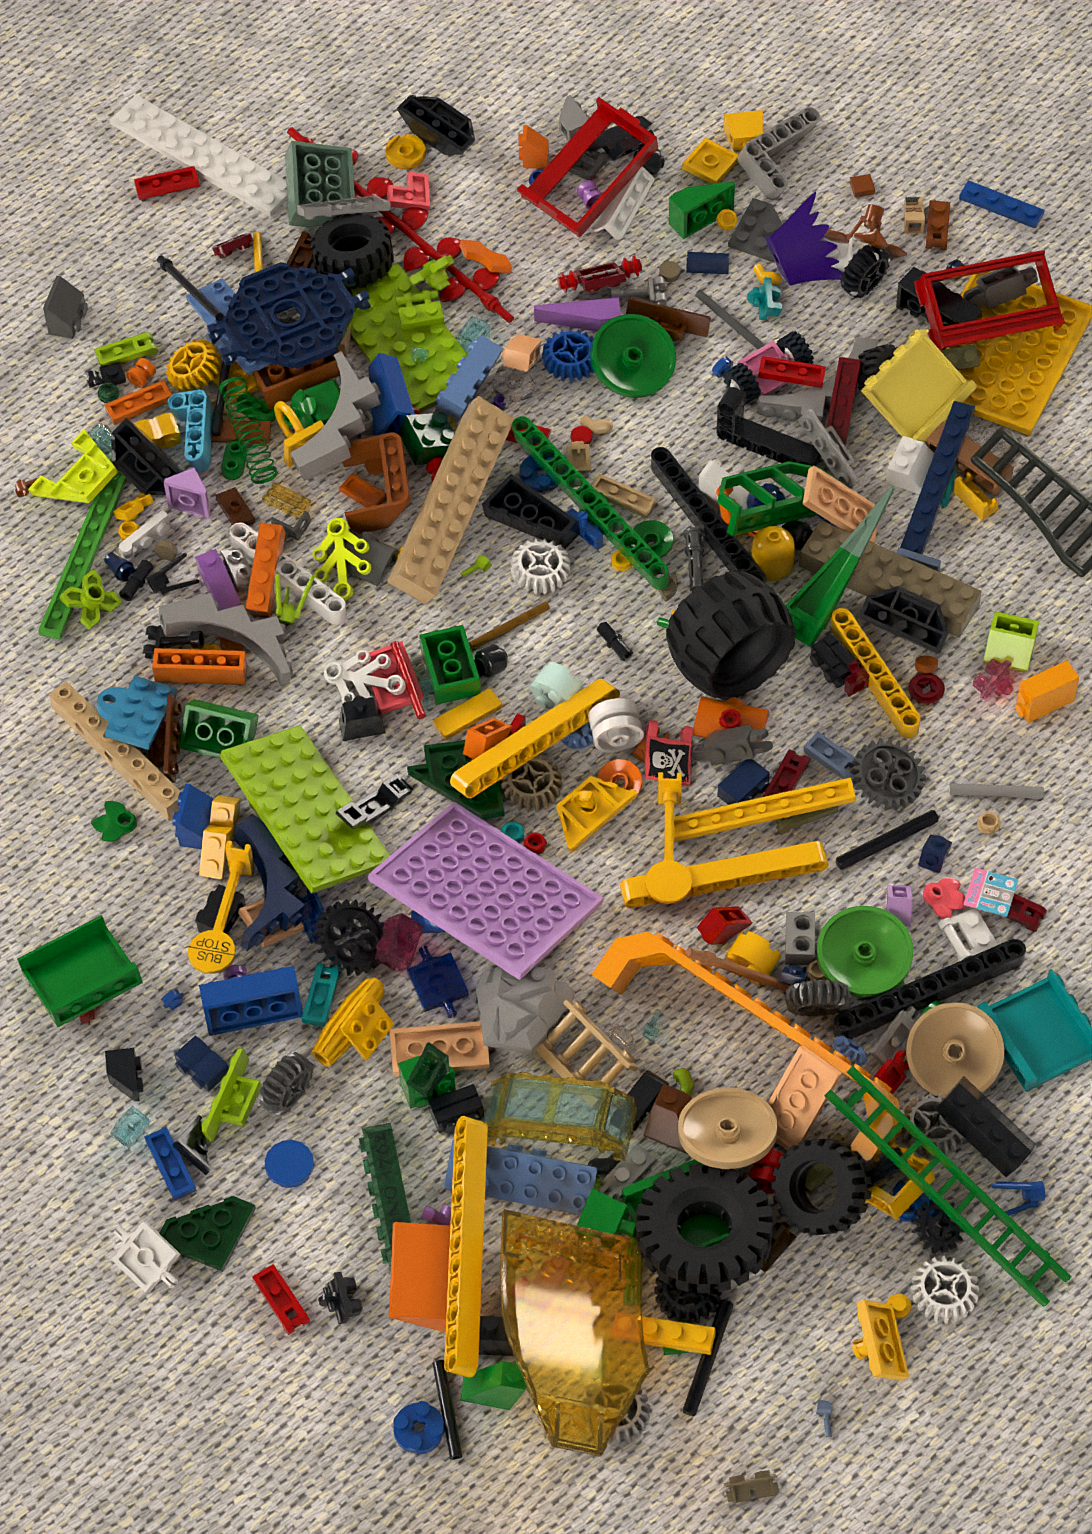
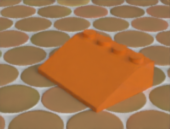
[389,1222,450,1333]

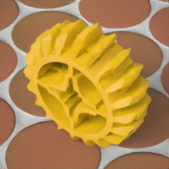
[165,338,222,392]

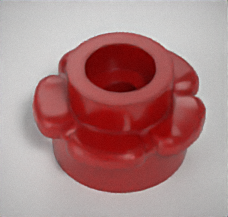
[719,709,742,729]
[524,832,547,854]

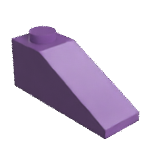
[195,549,241,610]

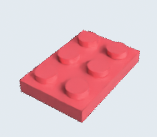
[360,641,425,714]

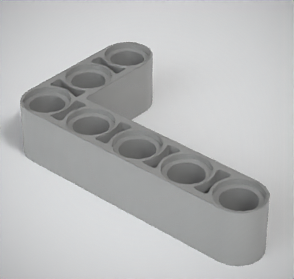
[737,107,820,200]

